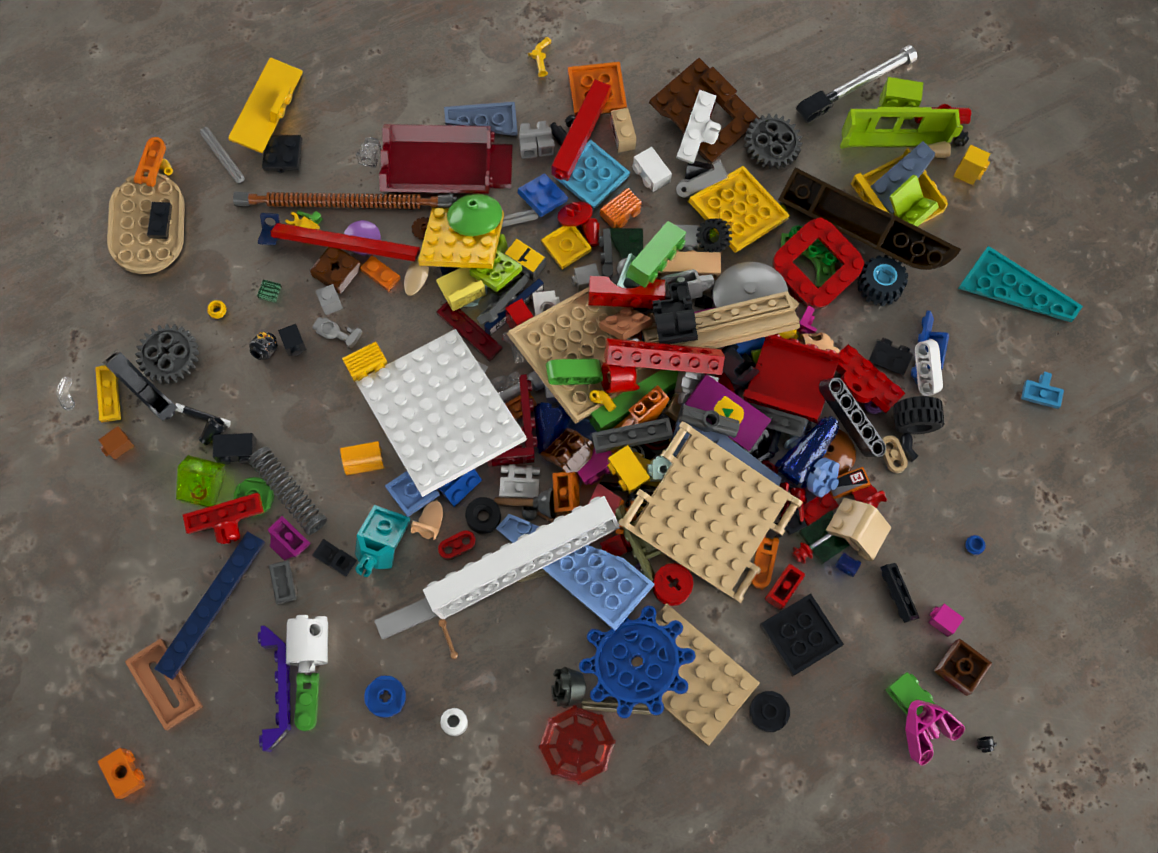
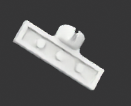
[676,90,721,164]

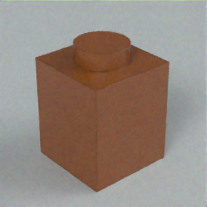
[98,426,134,459]

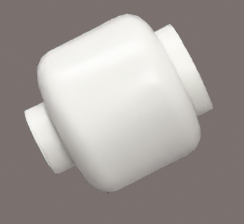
[440,708,468,736]

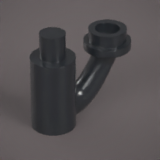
[550,115,576,146]

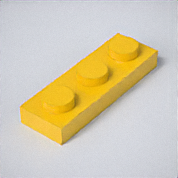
[95,365,121,423]

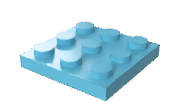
[554,139,630,211]

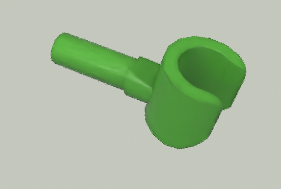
[297,210,323,224]

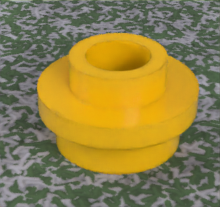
[207,300,227,319]

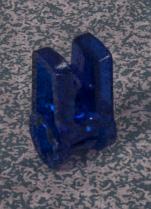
[834,552,862,577]

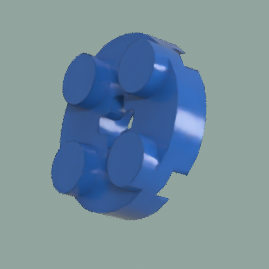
[364,675,406,718]

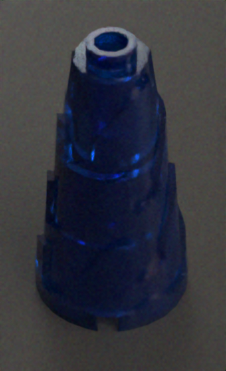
[774,416,839,489]

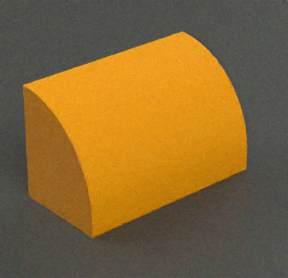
[340,441,384,476]

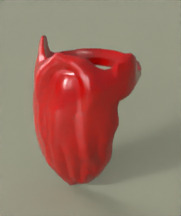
[851,484,887,508]

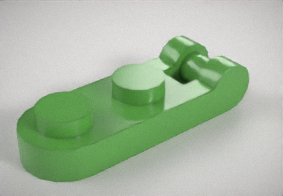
[294,673,319,732]

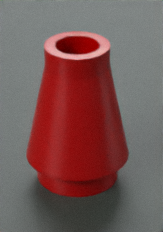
[582,218,600,247]

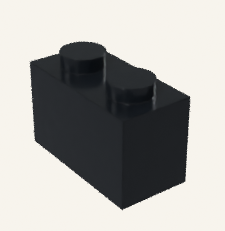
[213,433,257,465]

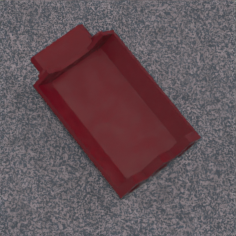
[379,124,513,194]

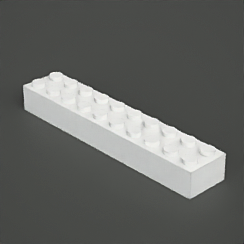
[423,496,620,620]

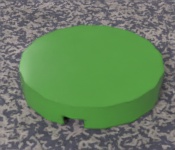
[234,477,274,516]

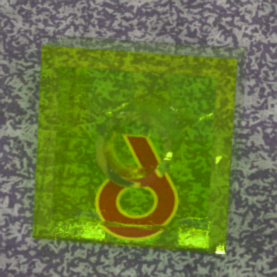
[176,455,225,507]

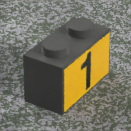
[504,237,546,281]

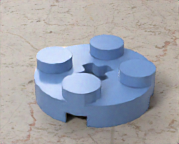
[807,458,840,497]

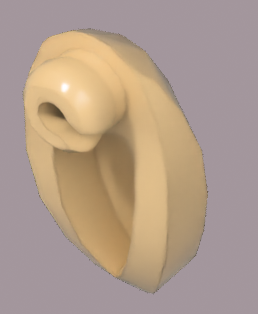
[404,258,429,296]

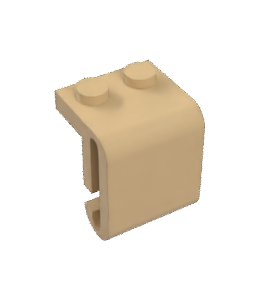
[826,498,891,561]

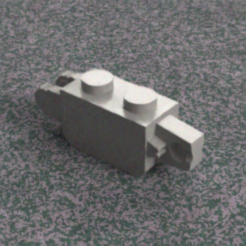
[662,269,715,299]

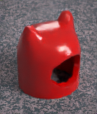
[601,362,640,394]

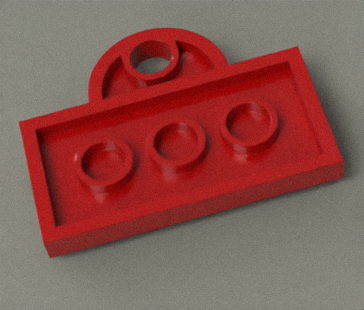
[836,344,906,413]

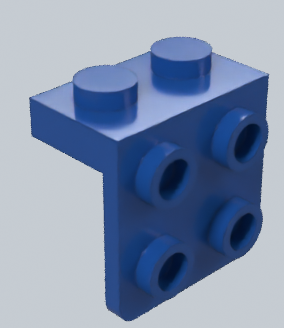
[438,469,482,507]

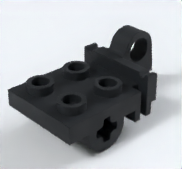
[652,281,698,344]

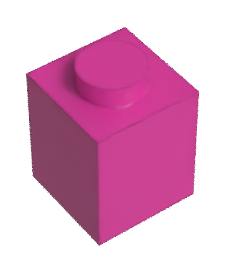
[928,603,964,637]

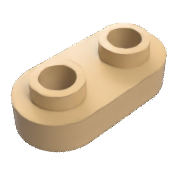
[882,435,908,473]

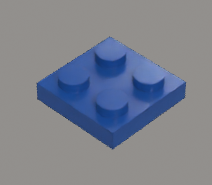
[517,173,568,217]

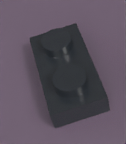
[147,202,172,239]

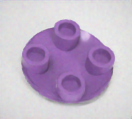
[344,220,381,256]

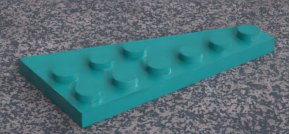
[958,246,1083,322]

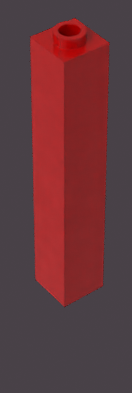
[551,79,611,181]

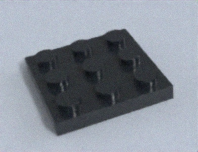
[760,593,844,677]

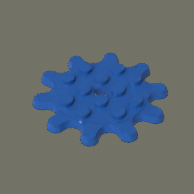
[579,606,696,718]

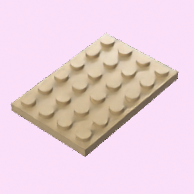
[632,603,760,746]

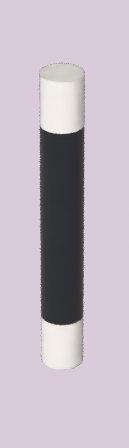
[175,403,231,428]

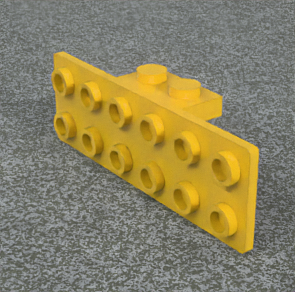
[228,58,303,153]

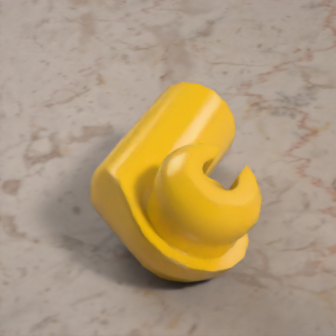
[159,159,173,176]
[589,390,616,412]

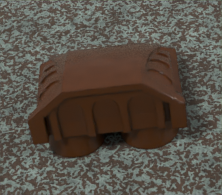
[540,428,594,473]

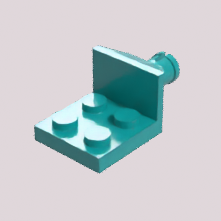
[355,505,411,577]

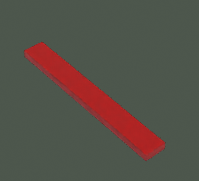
[271,223,420,262]

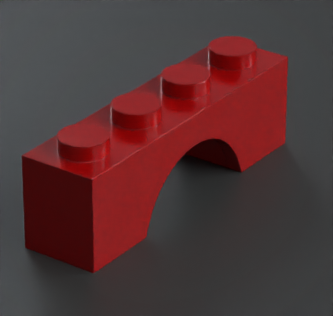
[588,276,665,309]

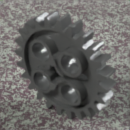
[744,113,803,170]
[135,324,200,384]

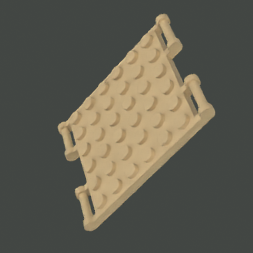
[618,421,803,603]

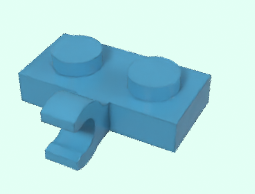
[1021,371,1064,409]

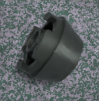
[551,667,586,708]

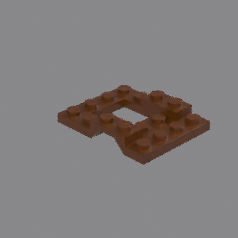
[649,58,760,164]

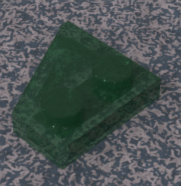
[608,228,643,259]

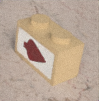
[610,108,637,153]

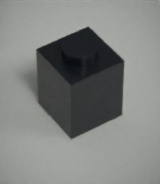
[278,324,307,356]

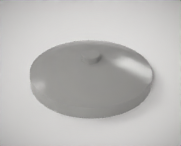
[713,262,788,308]

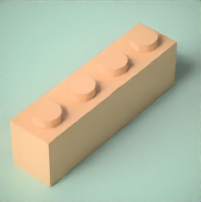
[656,250,721,280]

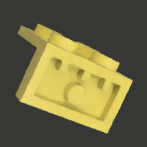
[436,267,486,311]

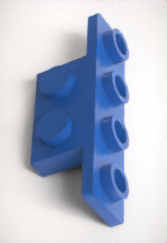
[911,310,949,384]

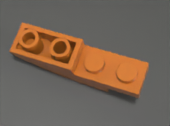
[612,385,670,454]

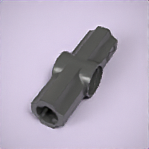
[678,405,740,438]

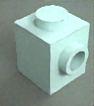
[647,456,672,482]

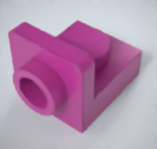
[797,305,817,335]

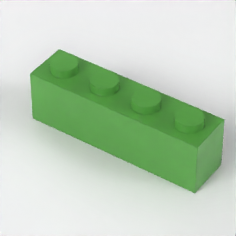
[626,221,687,288]

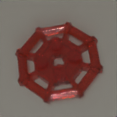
[538,705,616,785]

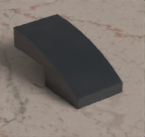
[312,539,357,577]

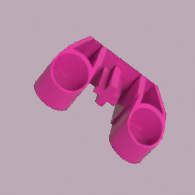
[905,700,965,765]

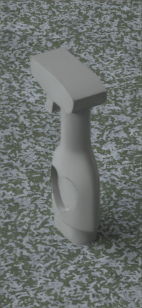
[313,317,363,349]

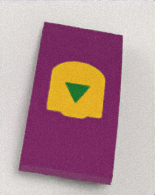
[684,374,772,451]

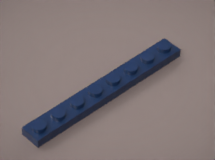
[154,531,265,680]

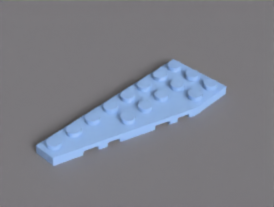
[496,514,654,631]

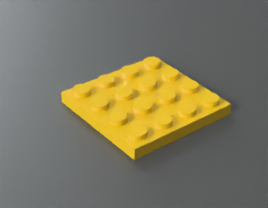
[688,166,790,253]
[418,208,504,269]

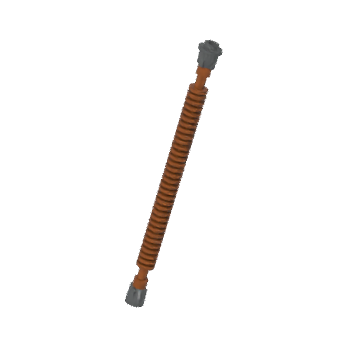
[233,192,457,209]

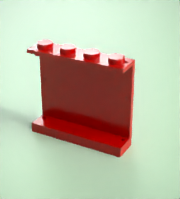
[743,334,839,424]

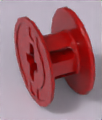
[653,563,694,606]

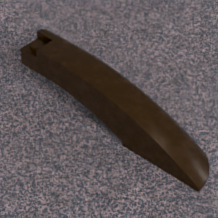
[778,167,961,270]

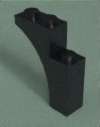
[102,350,178,421]

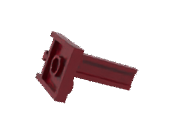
[488,374,537,467]

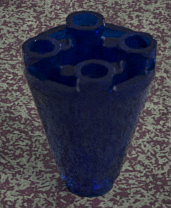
[534,402,571,454]

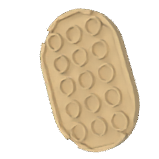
[107,172,185,274]

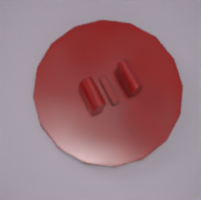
[557,201,593,227]

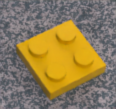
[541,226,592,270]

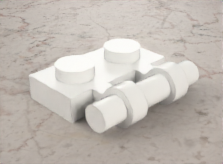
[499,464,540,498]

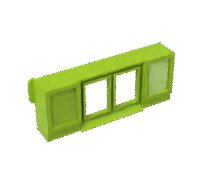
[840,107,963,149]

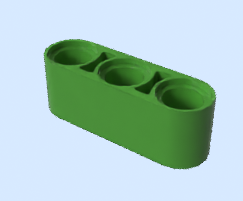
[546,359,603,385]

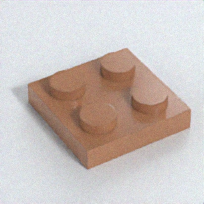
[599,307,653,340]

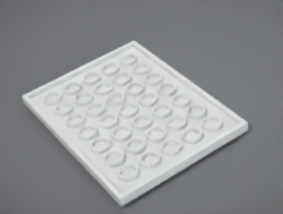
[355,329,527,497]

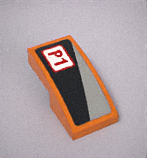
[829,467,871,499]

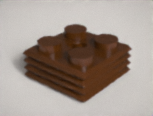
[310,247,361,294]
[934,639,992,696]

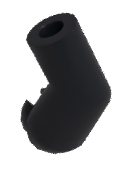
[900,433,918,462]

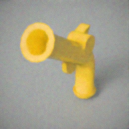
[528,37,551,77]

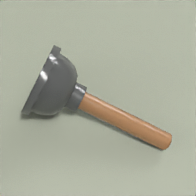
[494,487,557,519]

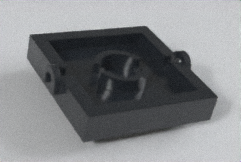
[262,135,302,173]

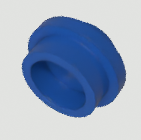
[965,535,986,555]

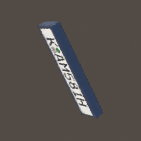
[484,279,544,336]

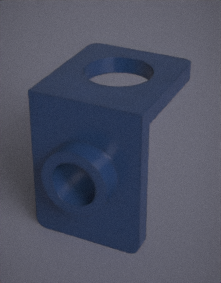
[258,213,280,245]

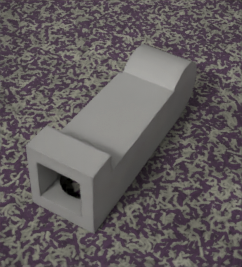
[676,159,728,197]

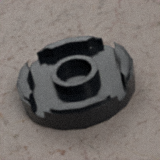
[749,691,790,733]

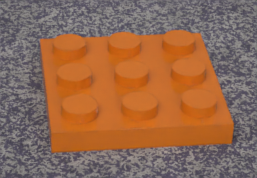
[568,62,627,116]

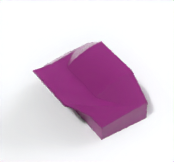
[268,516,310,560]

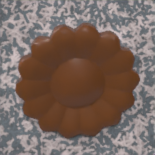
[411,217,429,240]

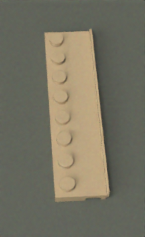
[641,291,800,349]

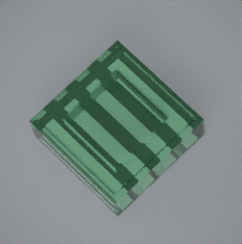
[257,279,282,303]

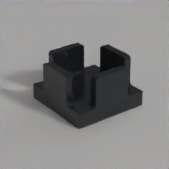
[722,344,760,388]

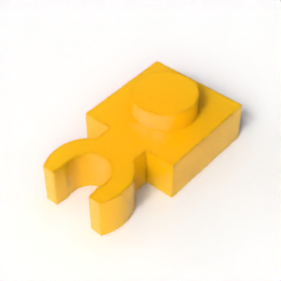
[285,212,320,230]

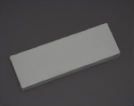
[374,598,437,640]

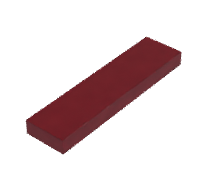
[436,302,503,362]

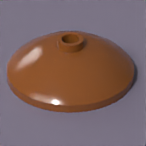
[798,426,856,476]

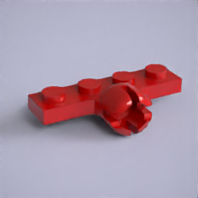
[183,493,264,544]

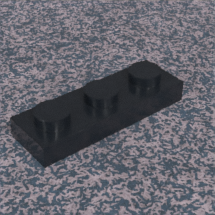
[880,563,920,623]

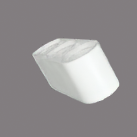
[915,339,943,396]

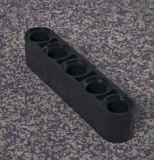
[819,378,886,457]

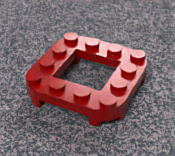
[772,218,864,309]

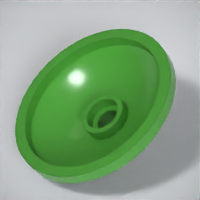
[447,194,502,236]

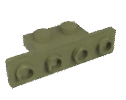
[615,504,662,581]

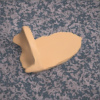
[410,500,443,540]

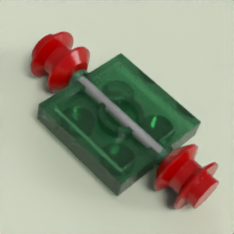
[792,510,850,564]

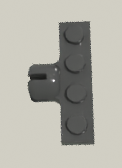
[476,275,529,324]

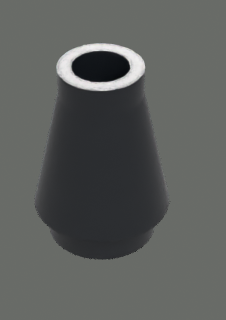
[199,416,226,445]

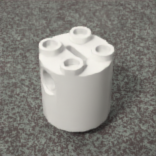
[286,615,328,673]

